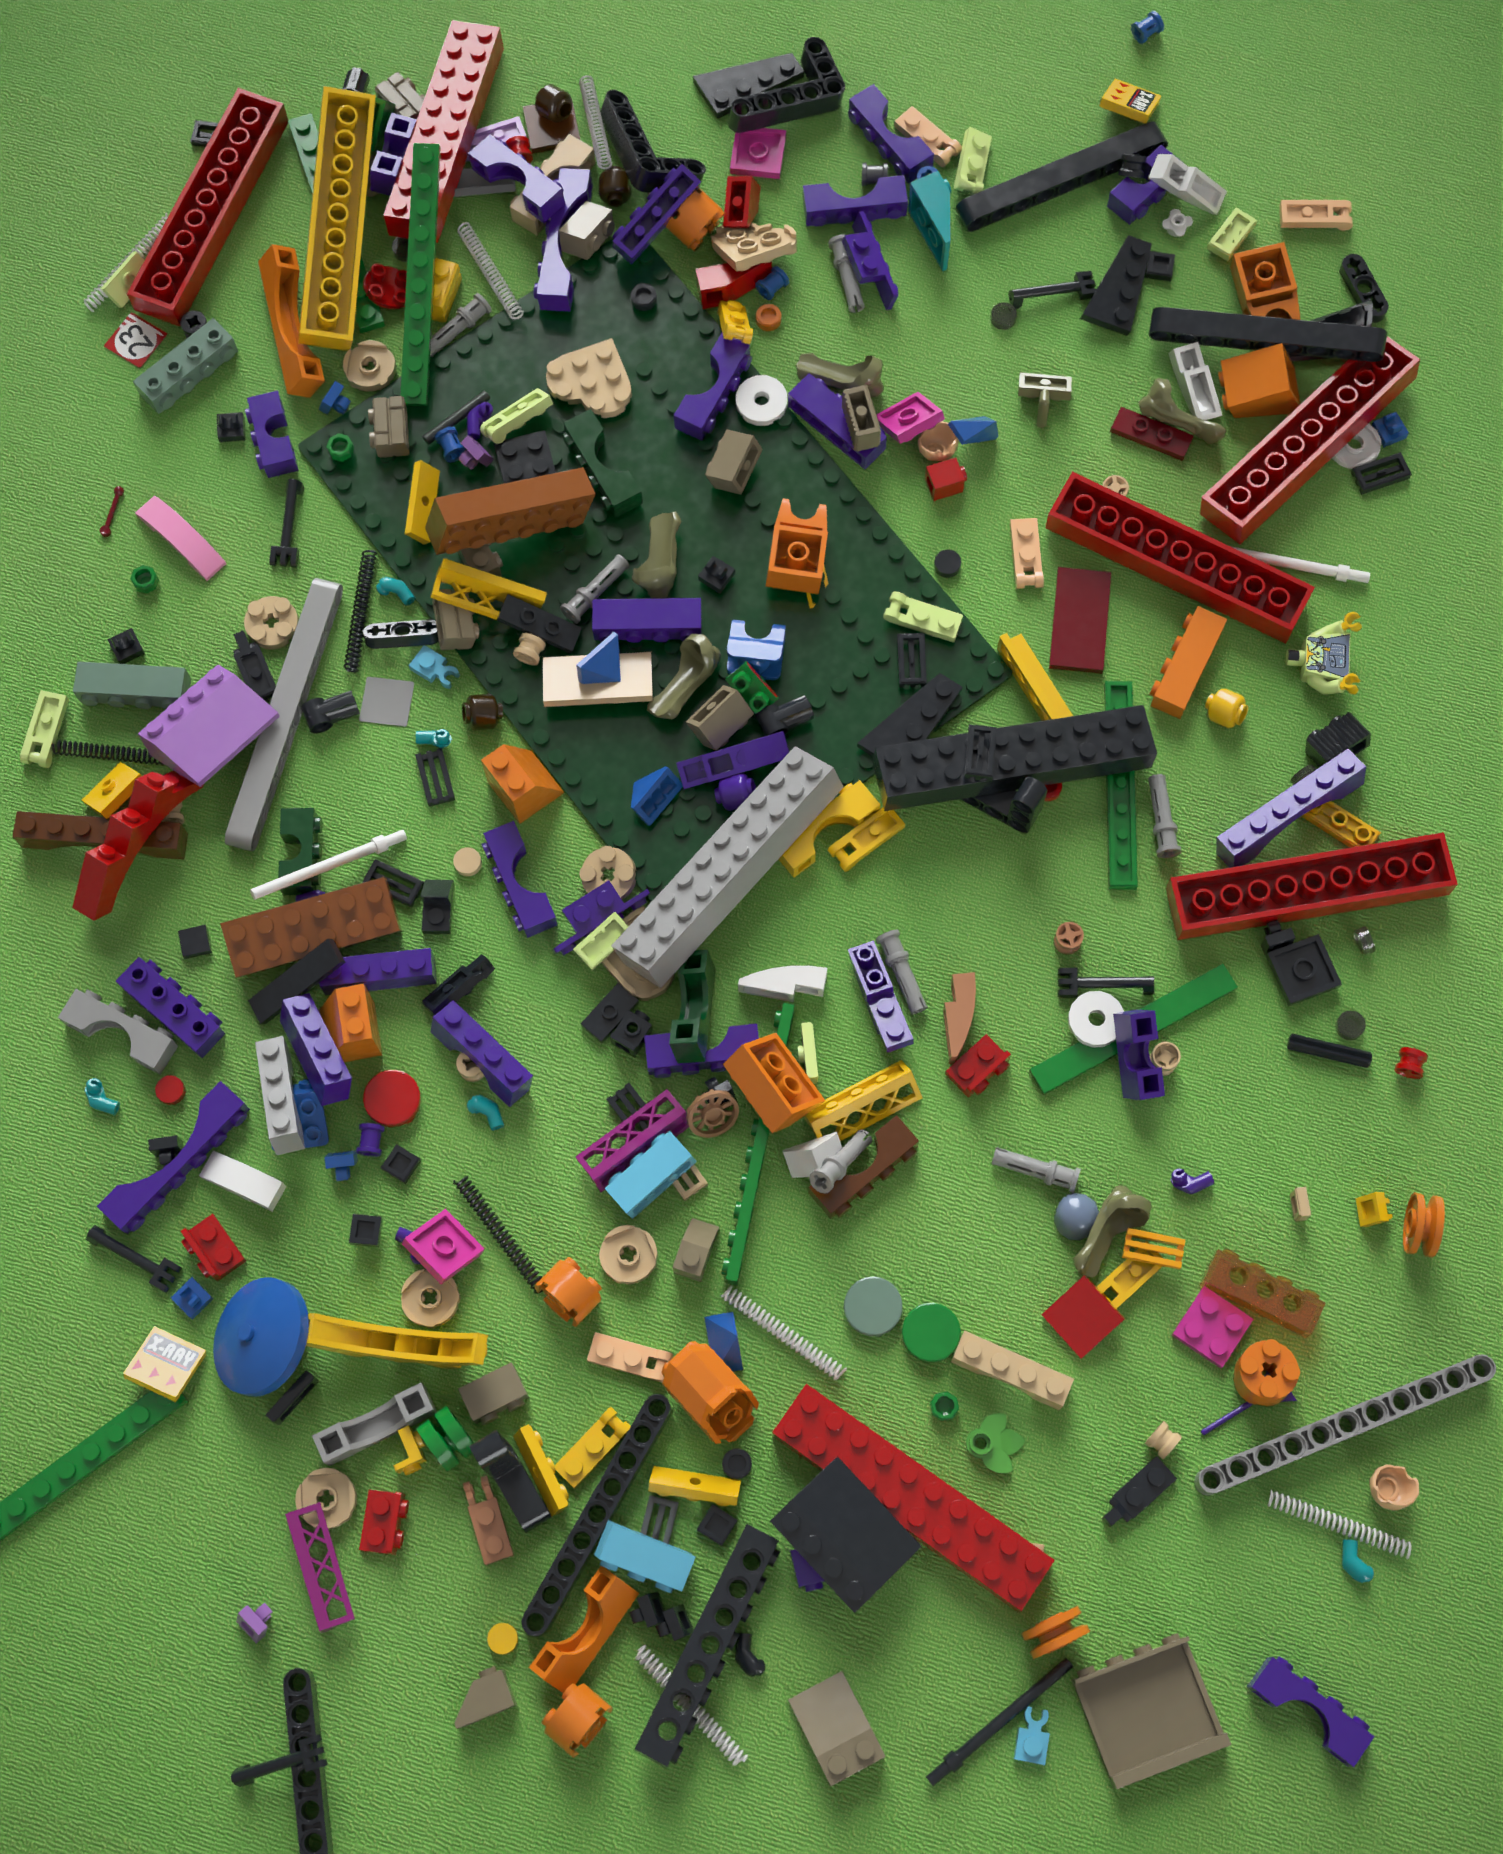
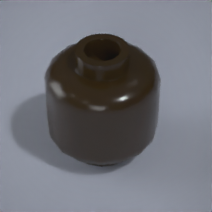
[535,84,573,123]
[599,166,632,207]
[462,694,503,730]

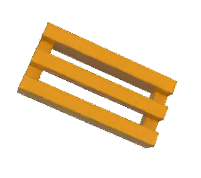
[1122,1228,1186,1270]

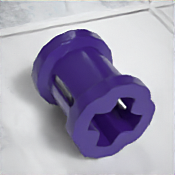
[356,1123,385,1157]

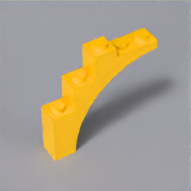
[306,1313,488,1369]

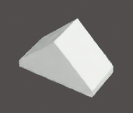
[783,1132,842,1178]

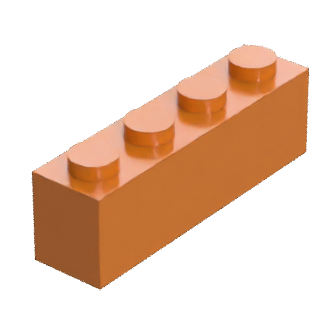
[1149,606,1227,719]

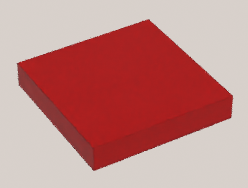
[1041,1275,1125,1359]

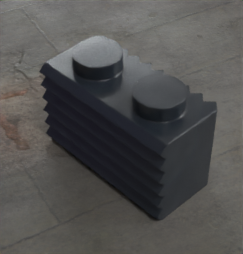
[1305,712,1371,767]

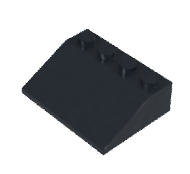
[770,1456,922,1613]

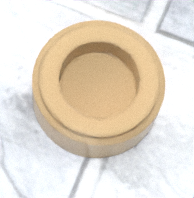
[453,847,482,877]

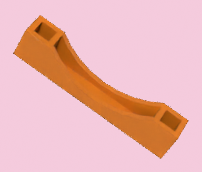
[258,244,325,398]

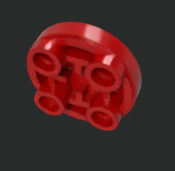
[363,1070,421,1127]

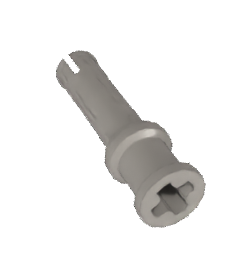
[828,234,865,313]
[430,293,492,357]
[560,554,630,624]
[1148,774,1181,858]
[876,929,928,1015]
[809,1130,872,1193]
[992,1147,1081,1193]

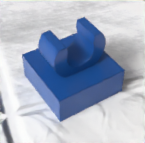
[319,381,351,415]
[1371,412,1409,448]
[324,1150,358,1181]
[171,1277,214,1320]

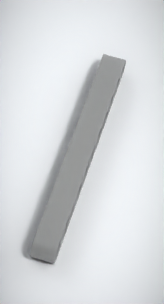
[225,578,343,851]
[1194,1354,1496,1496]

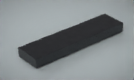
[248,939,346,1024]

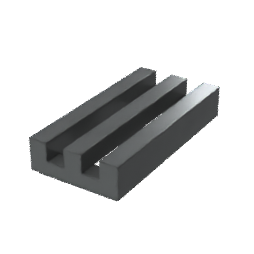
[640,1496,679,1544]

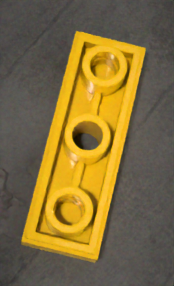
[405,460,440,544]
[1301,801,1381,848]
[513,1424,569,1516]
[648,1466,741,1506]

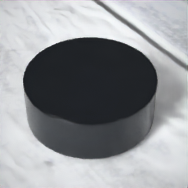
[631,283,657,311]
[934,549,961,578]
[722,1448,752,1480]

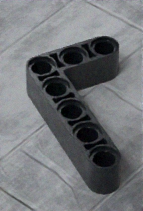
[727,37,846,133]
[600,90,706,193]
[960,777,1047,833]
[469,1430,552,1533]

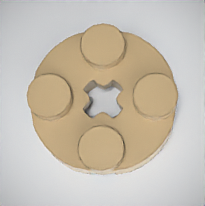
[343,340,396,392]
[244,596,299,650]
[579,846,636,900]
[599,1225,658,1284]
[401,1269,461,1329]
[295,1468,357,1530]

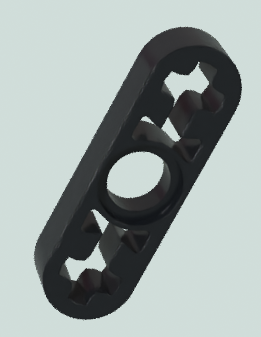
[1340,254,1389,323]
[363,619,439,649]

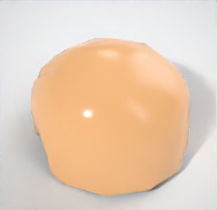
[918,421,959,462]
[1369,1464,1419,1511]

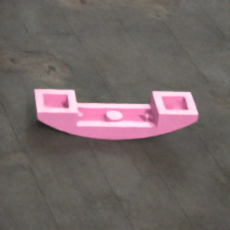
[135,496,226,581]

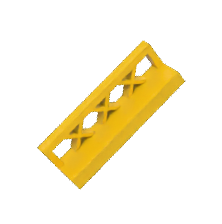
[430,558,547,620]
[997,633,1073,721]
[804,1060,922,1141]

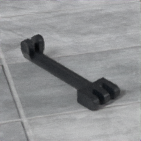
[1008,271,1097,310]
[269,479,304,567]
[1058,968,1154,998]
[86,1225,182,1293]
[231,1734,328,1787]

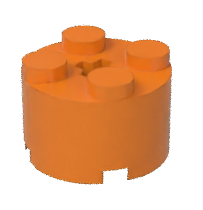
[666,188,725,251]
[535,1257,602,1327]
[1234,1339,1300,1407]
[542,1683,613,1758]

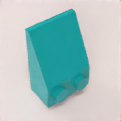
[908,171,951,271]

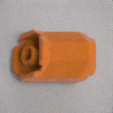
[661,1341,759,1444]

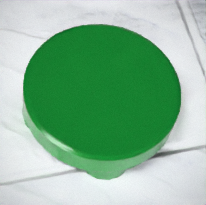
[902,1303,961,1363]

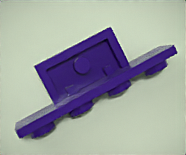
[842,211,898,310]
[552,880,650,956]

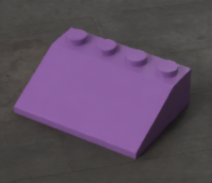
[138,665,280,787]

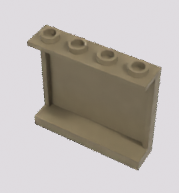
[1072,1633,1232,1789]

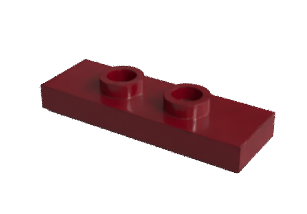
[1110,406,1194,461]

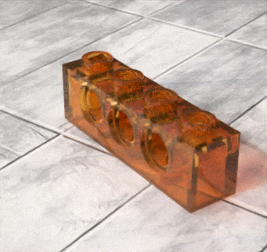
[1199,1249,1326,1338]

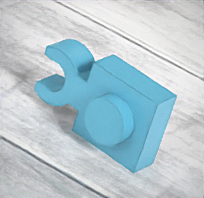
[408,645,460,689]
[1014,1707,1050,1765]

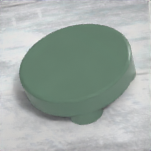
[844,1277,903,1337]

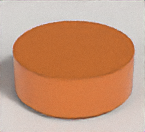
[756,304,781,331]

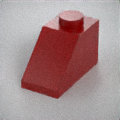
[723,176,761,228]

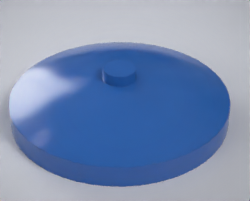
[213,1277,309,1397]

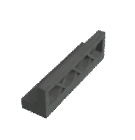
[454,168,516,197]

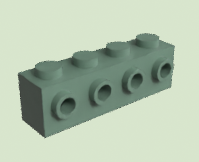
[133,318,238,414]
[73,662,191,709]

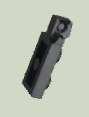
[233,631,276,700]
[422,954,495,1016]
[1102,1456,1177,1527]

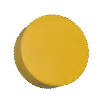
[487,1623,519,1654]

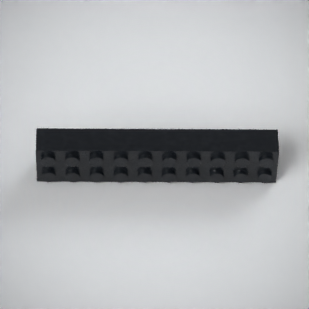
[873,705,1157,811]

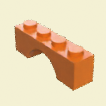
[529,1566,639,1693]

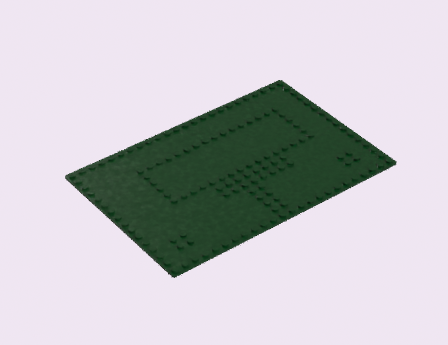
[298,238,1012,902]

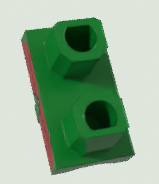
[725,661,779,714]

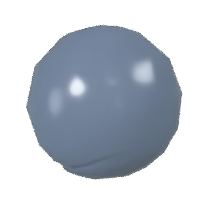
[1054,1193,1099,1241]

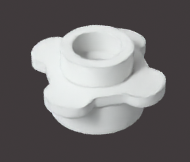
[1162,209,1193,237]

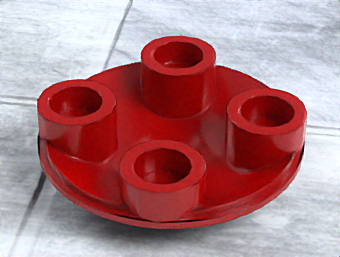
[363,263,407,309]

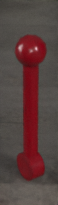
[100,486,124,537]

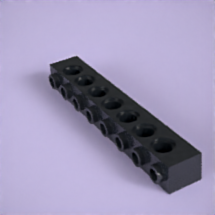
[634,1524,780,1768]

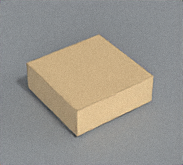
[1290,1187,1311,1222]

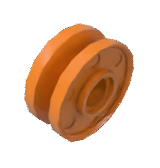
[1403,1192,1445,1257]
[1021,1606,1091,1659]

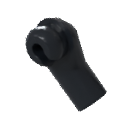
[735,1633,766,1677]

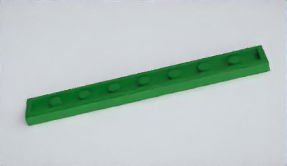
[1104,681,1138,890]
[1029,964,1238,1095]

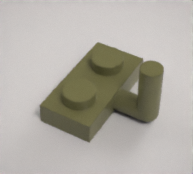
[1018,372,1072,428]

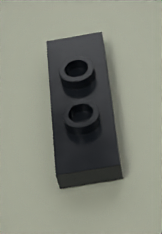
[497,594,582,654]

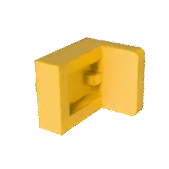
[393,1425,427,1475]

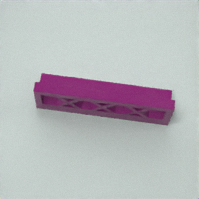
[575,1089,689,1193]
[285,1502,355,1633]

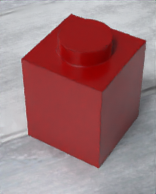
[925,457,967,501]

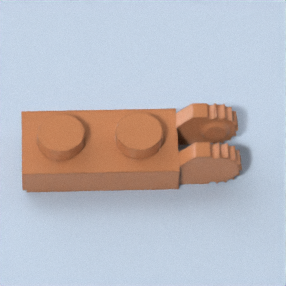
[463,1475,514,1565]

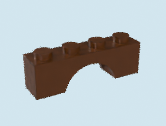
[808,1115,919,1219]

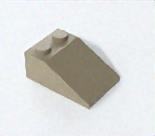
[788,1671,886,1786]

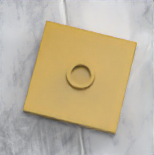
[82,762,142,819]

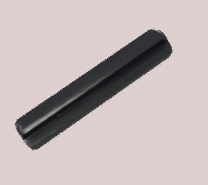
[1287,1034,1372,1068]

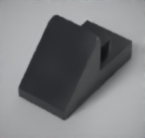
[421,879,454,934]

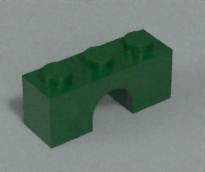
[278,808,323,896]

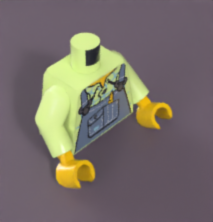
[1286,612,1362,695]

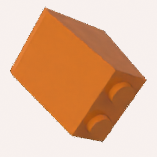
[1218,343,1301,418]
[481,744,564,824]
[318,984,382,1062]

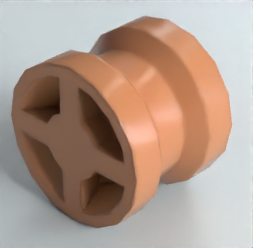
[1054,922,1084,955]

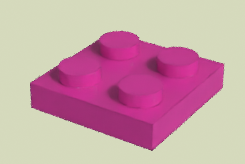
[730,128,786,179]
[876,392,945,444]
[402,1209,484,1285]
[1172,1286,1254,1369]

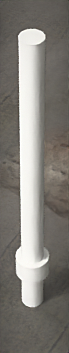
[1230,546,1370,583]
[250,830,407,900]

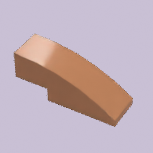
[943,972,976,1064]

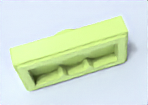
[1207,208,1258,261]
[101,252,144,308]
[573,912,629,971]
[798,1022,818,1084]

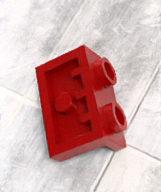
[945,1034,1011,1098]
[181,1213,246,1281]
[359,1489,409,1555]

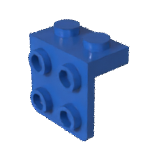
[271,1079,329,1150]

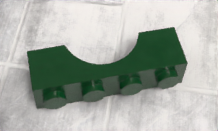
[562,409,643,518]
[669,949,716,1063]

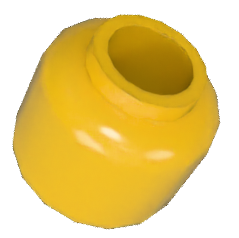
[1205,689,1248,728]

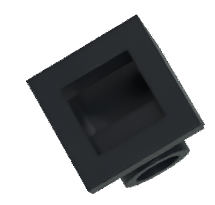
[610,1010,653,1058]

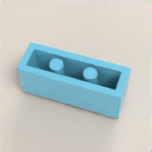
[605,1131,697,1219]
[594,1520,695,1593]

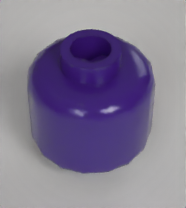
[715,773,756,811]

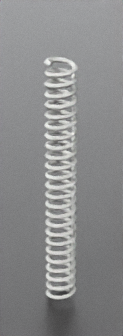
[579,75,612,169]
[84,213,168,312]
[457,222,524,319]
[721,1285,847,1380]
[1268,1490,1412,1559]
[635,1645,748,1766]

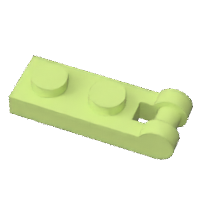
[954,127,992,196]
[480,388,553,444]
[883,592,963,642]
[20,690,69,768]

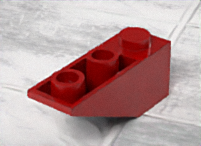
[695,261,772,309]

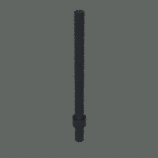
[926,1658,1073,1787]

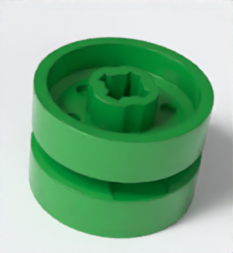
[416,1405,474,1472]

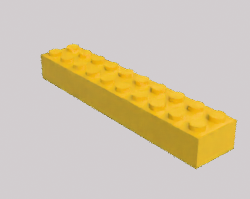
[298,86,376,351]

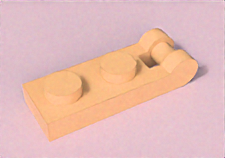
[894,106,962,167]
[1279,200,1353,231]
[1010,518,1044,589]
[587,1332,674,1383]

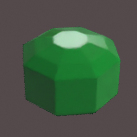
[326,433,354,462]
[130,565,159,593]
[930,1391,959,1422]

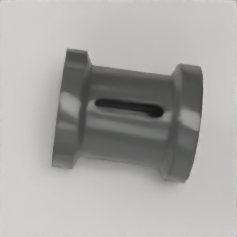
[862,163,888,186]

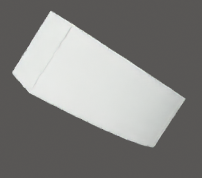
[1148,154,1227,215]
[1168,342,1222,421]
[738,966,828,1002]
[199,1151,286,1212]

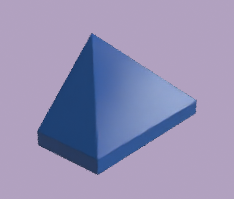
[948,416,998,445]
[576,632,621,684]
[631,766,683,826]
[704,1312,743,1372]

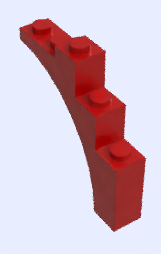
[72,770,204,921]

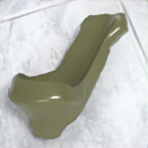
[796,353,884,398]
[1138,378,1226,444]
[632,511,682,599]
[647,634,721,719]
[1073,1185,1152,1277]

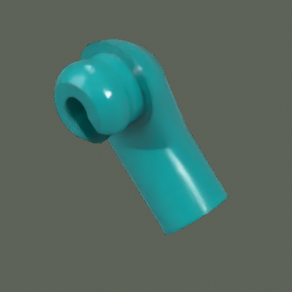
[376,577,416,606]
[416,729,452,748]
[85,1078,120,1115]
[467,1095,504,1131]
[1342,1540,1374,1583]

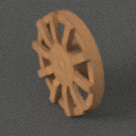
[686,1089,739,1138]

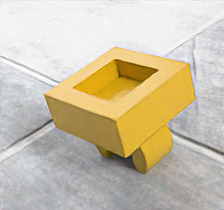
[1355,1192,1393,1227]

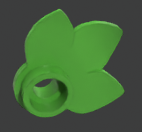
[966,1413,1025,1474]

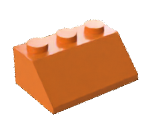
[723,1033,825,1133]

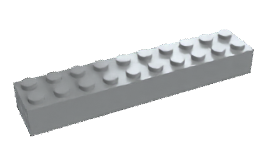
[611,746,844,988]

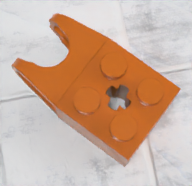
[1230,242,1301,320]
[766,498,828,594]

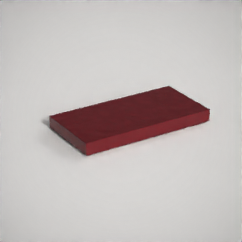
[1049,567,1111,674]

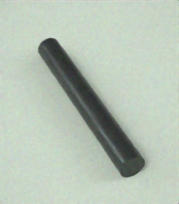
[422,391,491,445]

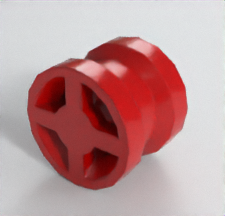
[505,136,533,164]
[1394,1047,1428,1079]

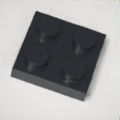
[494,430,556,484]
[1266,934,1342,1006]

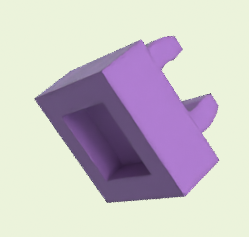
[458,435,494,470]
[236,1603,273,1644]

